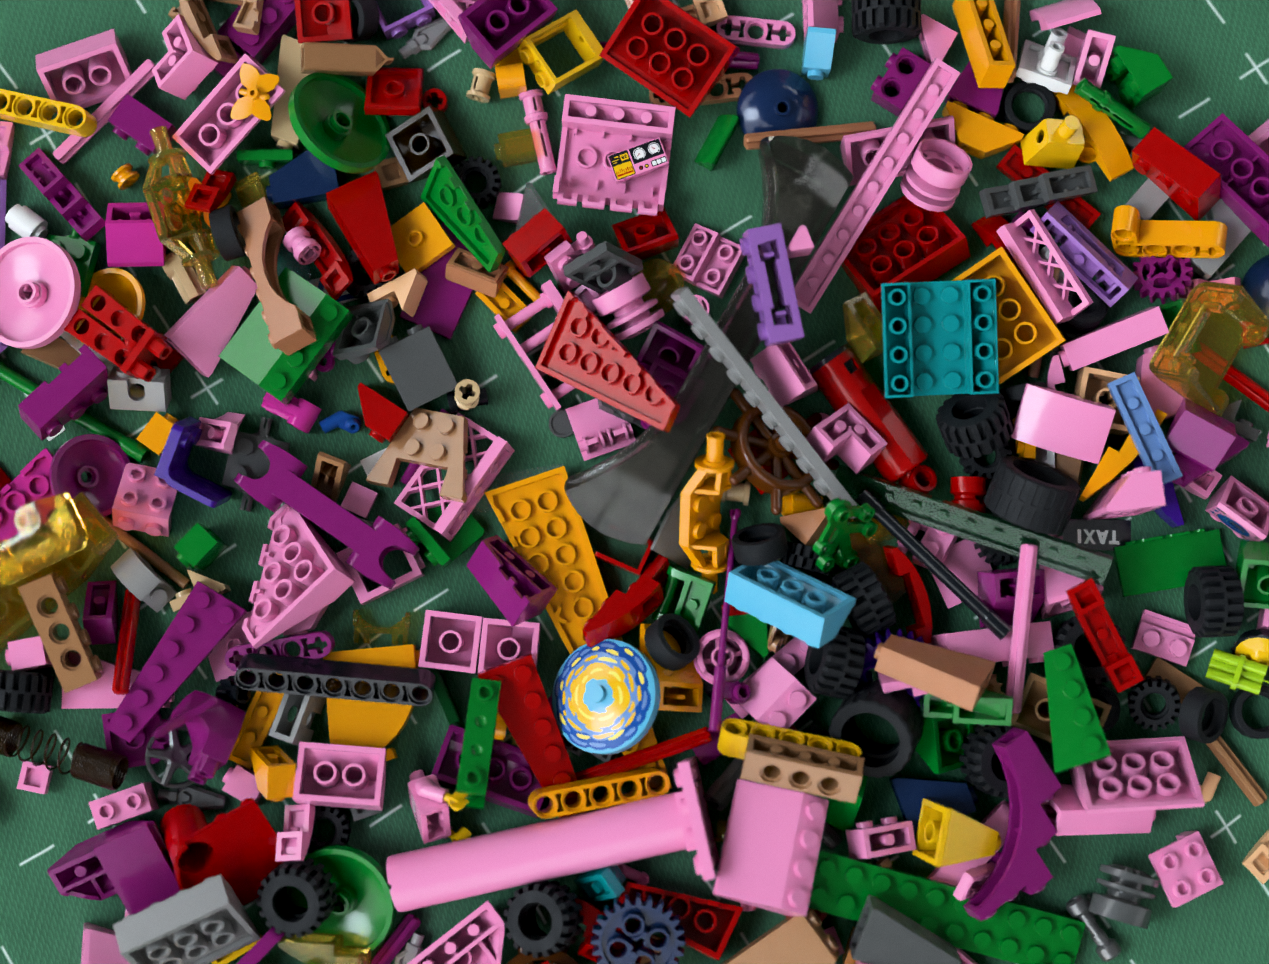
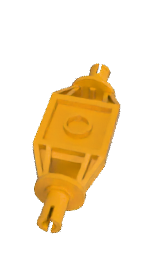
[679,431,734,594]

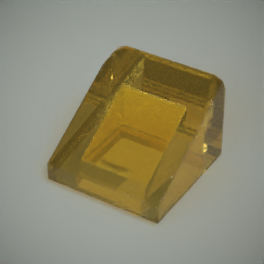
[234,172,268,209]

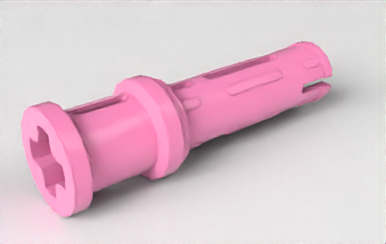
[518,89,557,175]

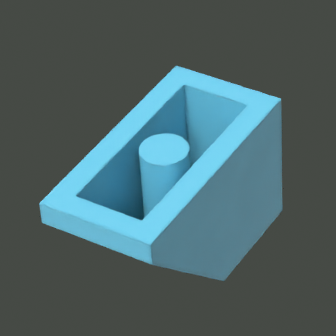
[801,27,836,80]

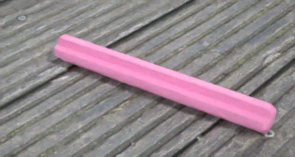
[53,59,156,164]

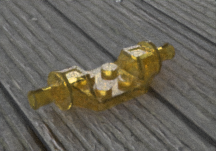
[142,126,220,290]

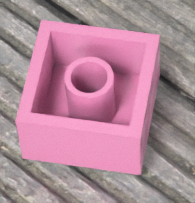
[418,610,484,674]

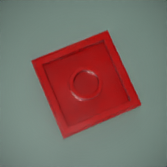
[364,68,424,116]

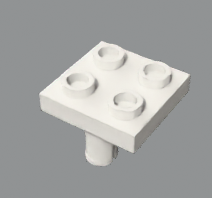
[1016,27,1077,94]

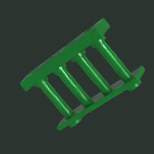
[456,678,501,810]

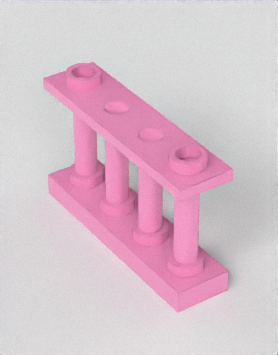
[493,280,575,411]

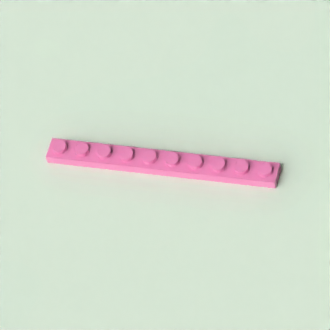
[794,58,960,314]

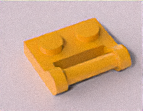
[475,260,541,334]

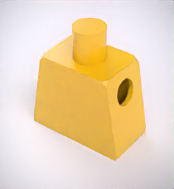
[1020,115,1085,169]

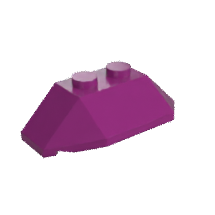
[47,821,167,901]

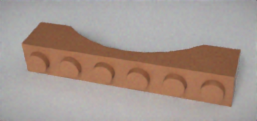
[237,197,317,356]

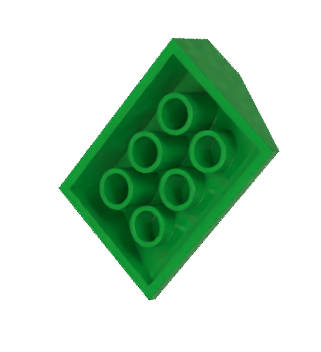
[218,267,354,406]

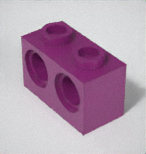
[870,47,931,117]

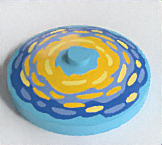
[552,639,660,755]

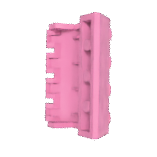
[553,94,676,216]

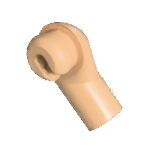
[1199,772,1221,803]

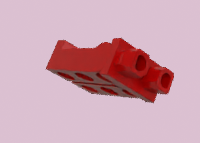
[64,285,173,382]

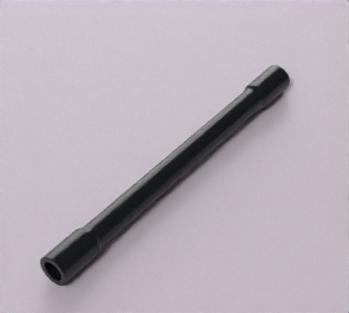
[855,489,1012,640]

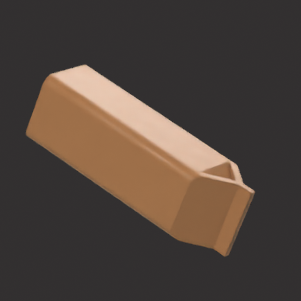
[301,42,394,76]

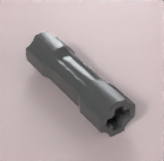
[703,758,745,812]

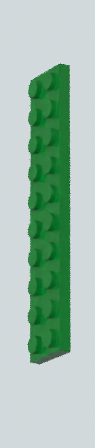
[808,849,1086,964]

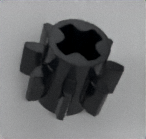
[215,676,251,708]

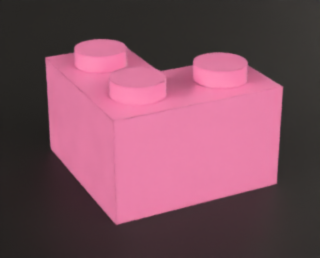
[152,14,219,100]
[806,403,888,474]

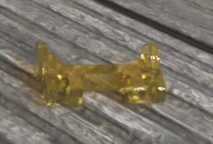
[353,609,411,645]

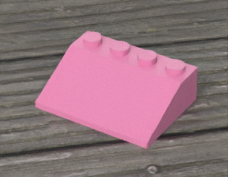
[1069,736,1205,814]
[713,779,829,917]

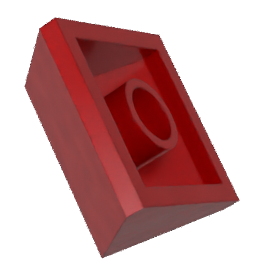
[612,209,679,260]

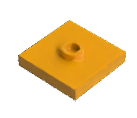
[391,202,456,273]

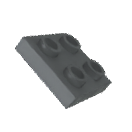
[563,241,643,294]

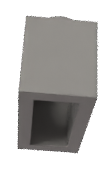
[107,366,172,412]
[269,694,326,746]

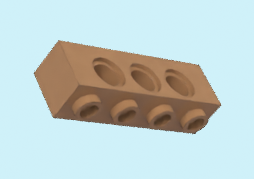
[18,572,103,693]
[740,733,864,803]

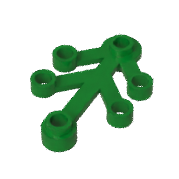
[813,497,878,572]

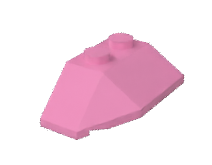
[407,901,505,964]

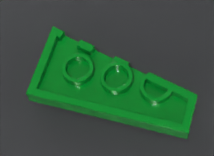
[420,155,506,273]

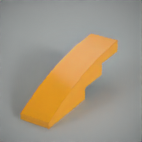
[1079,409,1167,502]

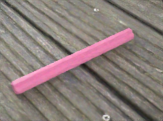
[1005,544,1038,714]

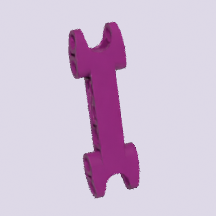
[234,440,420,589]

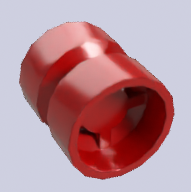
[950,476,987,519]

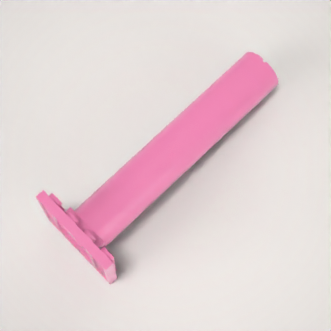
[386,756,720,912]

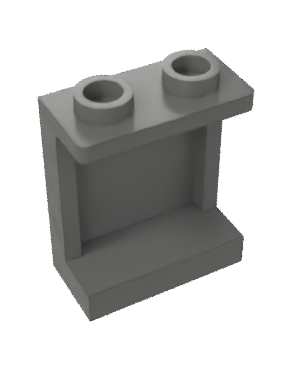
[378,323,458,412]

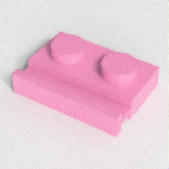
[1130,609,1195,667]

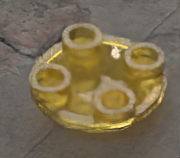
[632,259,684,313]

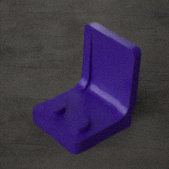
[154,416,232,508]

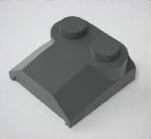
[333,299,395,364]

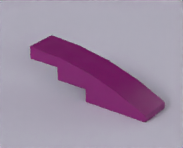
[18,148,105,242]

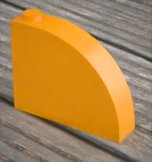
[323,644,420,748]

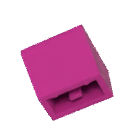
[105,202,169,267]

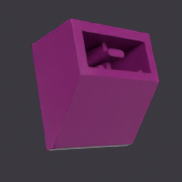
[977,568,1045,628]

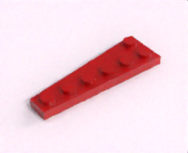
[478,653,588,818]

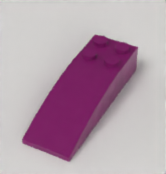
[1183,113,1269,247]

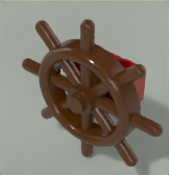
[712,388,839,515]

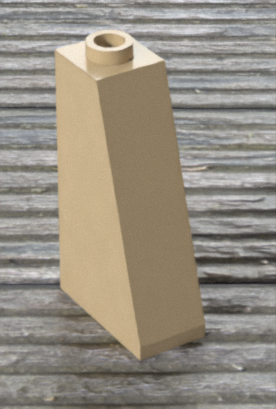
[271,34,310,152]

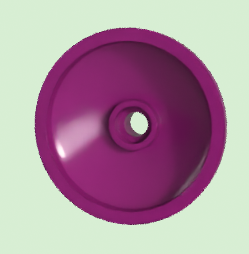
[49,434,130,519]

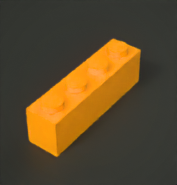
[952,0,1016,88]

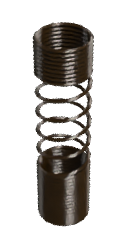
[0,716,129,791]

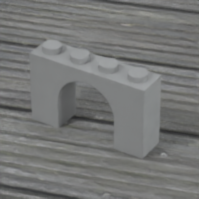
[1125,178,1251,280]

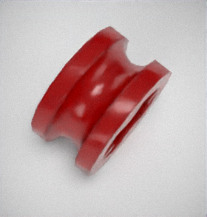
[422,88,448,112]

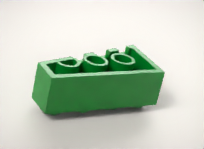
[1044,644,1111,774]

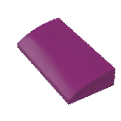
[432,725,545,818]

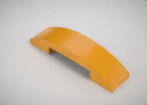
[1053,84,1134,182]

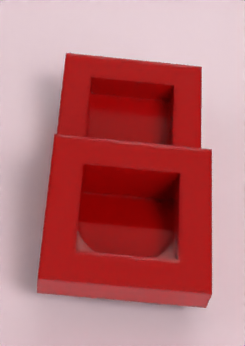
[184,170,237,213]

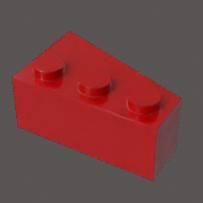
[1132,127,1221,221]

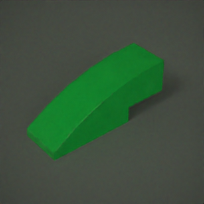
[922,690,1013,726]

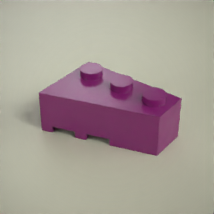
[18,344,108,441]
[466,535,557,627]

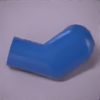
[319,410,361,434]

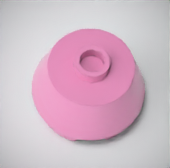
[694,629,750,684]

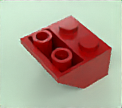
[502,208,573,278]

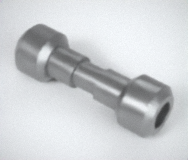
[1066,894,1121,962]

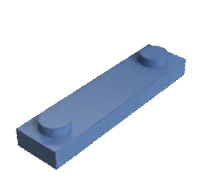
[1107,372,1183,485]

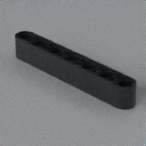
[234,653,436,706]

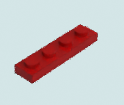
[996,144,1101,229]

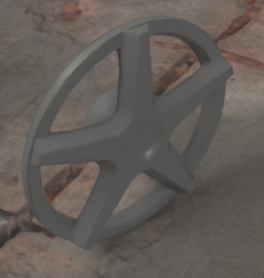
[145,725,194,789]

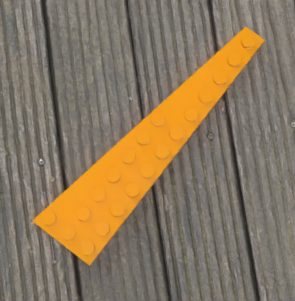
[484,466,673,789]

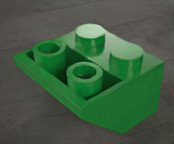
[1105,45,1173,110]

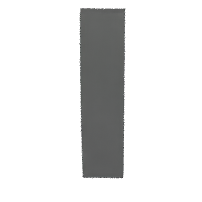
[979,165,1098,219]

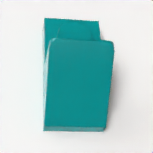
[575,865,626,903]

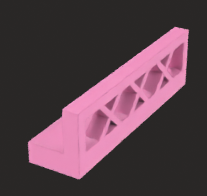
[996,209,1094,325]

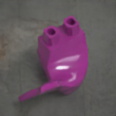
[153,690,246,785]

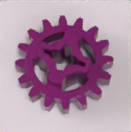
[1132,254,1194,304]

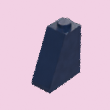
[266,150,341,209]
[889,777,978,834]

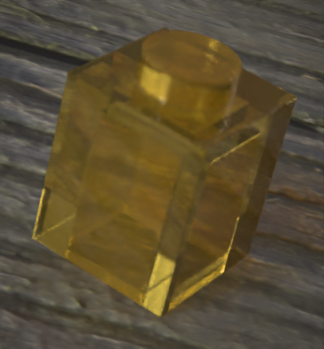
[494,128,537,168]

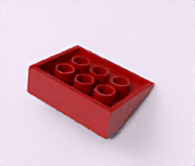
[599,0,740,118]
[841,195,971,315]

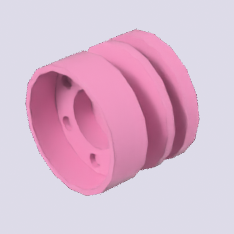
[900,138,973,212]
[591,272,665,341]

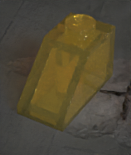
[843,292,883,364]

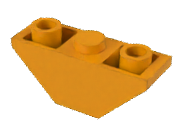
[942,101,1024,159]

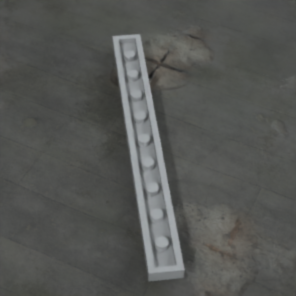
[670,287,858,519]

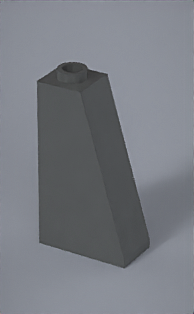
[849,895,962,964]

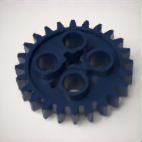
[591,893,686,964]

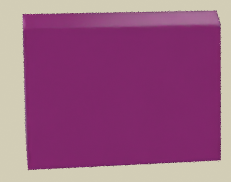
[637,321,705,375]
[1165,398,1236,472]

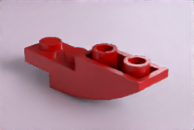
[582,554,669,647]

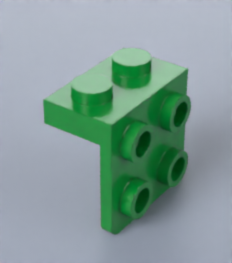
[405,499,484,569]

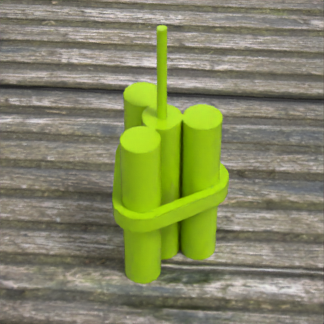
[1205,648,1269,695]

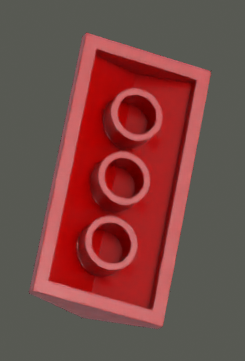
[294,0,353,43]

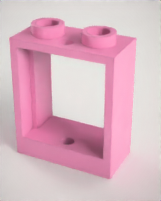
[336,523,426,605]

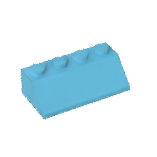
[724,560,856,649]

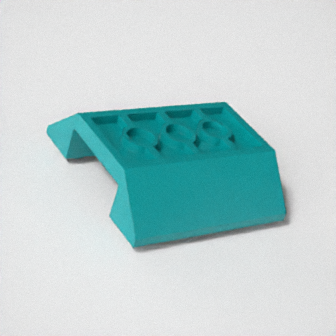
[881,279,999,398]

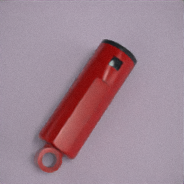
[808,342,937,500]

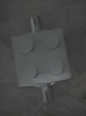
[221,417,290,512]

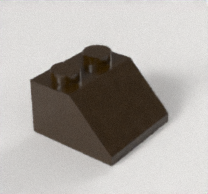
[385,106,467,183]

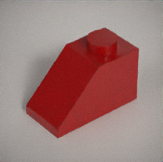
[357,382,409,444]

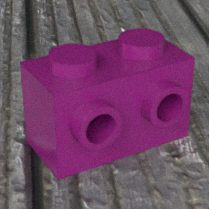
[108,94,177,158]

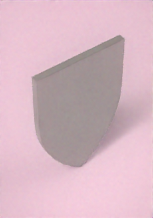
[650,496,691,569]

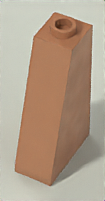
[874,634,996,712]

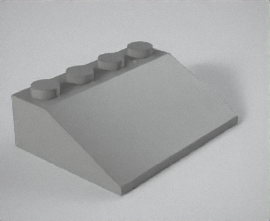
[113,874,261,964]

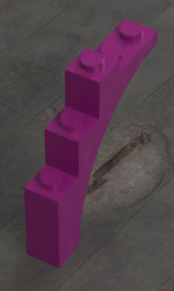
[963,727,1062,921]

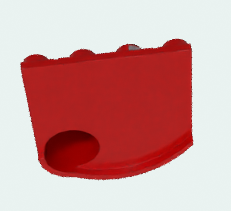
[160,798,283,906]

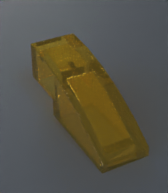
[278,933,371,964]

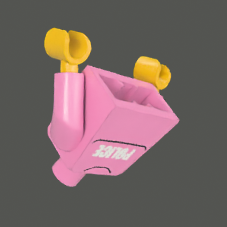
[408,770,472,844]

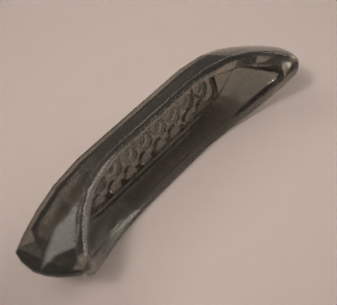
[564,136,854,545]

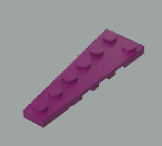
[105,581,247,743]

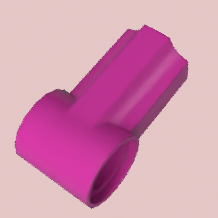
[261,392,322,434]

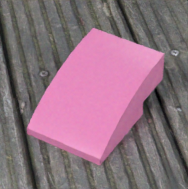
[1010,383,1116,464]

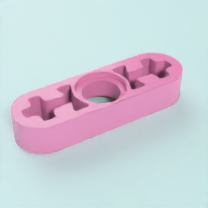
[716,15,796,49]

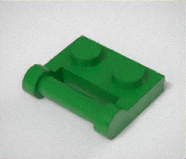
[652,564,716,635]

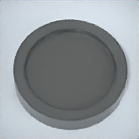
[549,410,574,438]

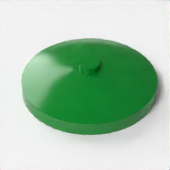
[288,72,390,174]
[287,845,396,959]

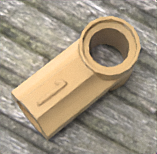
[162,246,206,305]

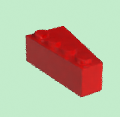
[613,882,744,960]

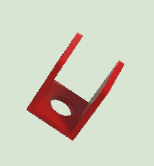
[594,521,653,577]

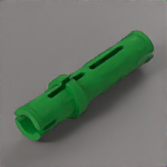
[1074,78,1151,139]

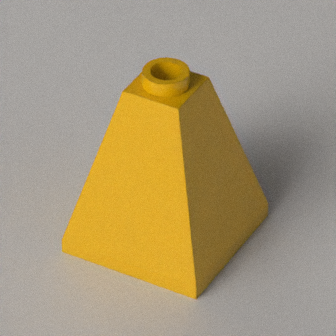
[912,798,1001,867]

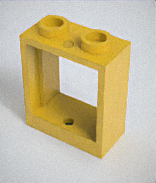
[517,9,604,95]

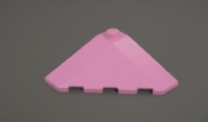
[242,504,355,649]

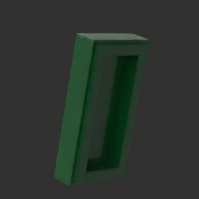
[431,669,462,725]

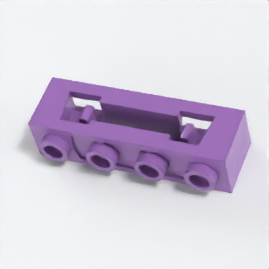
[1030,201,1138,308]
[740,223,804,347]

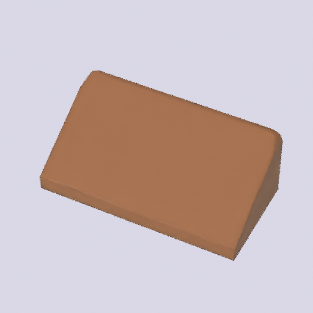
[445,247,508,298]

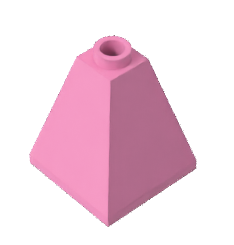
[1039,534,1104,619]
[81,923,130,964]

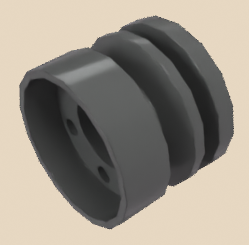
[1088,864,1160,929]

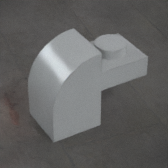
[110,547,177,613]

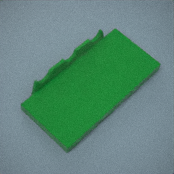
[1113,528,1226,597]

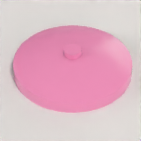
[0,237,81,349]

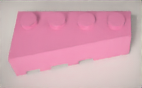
[930,621,1054,667]

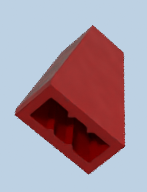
[326,171,399,285]

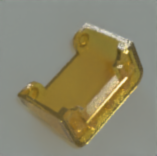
[1149,282,1269,417]
[0,492,88,587]

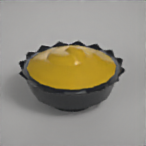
[1230,629,1269,668]

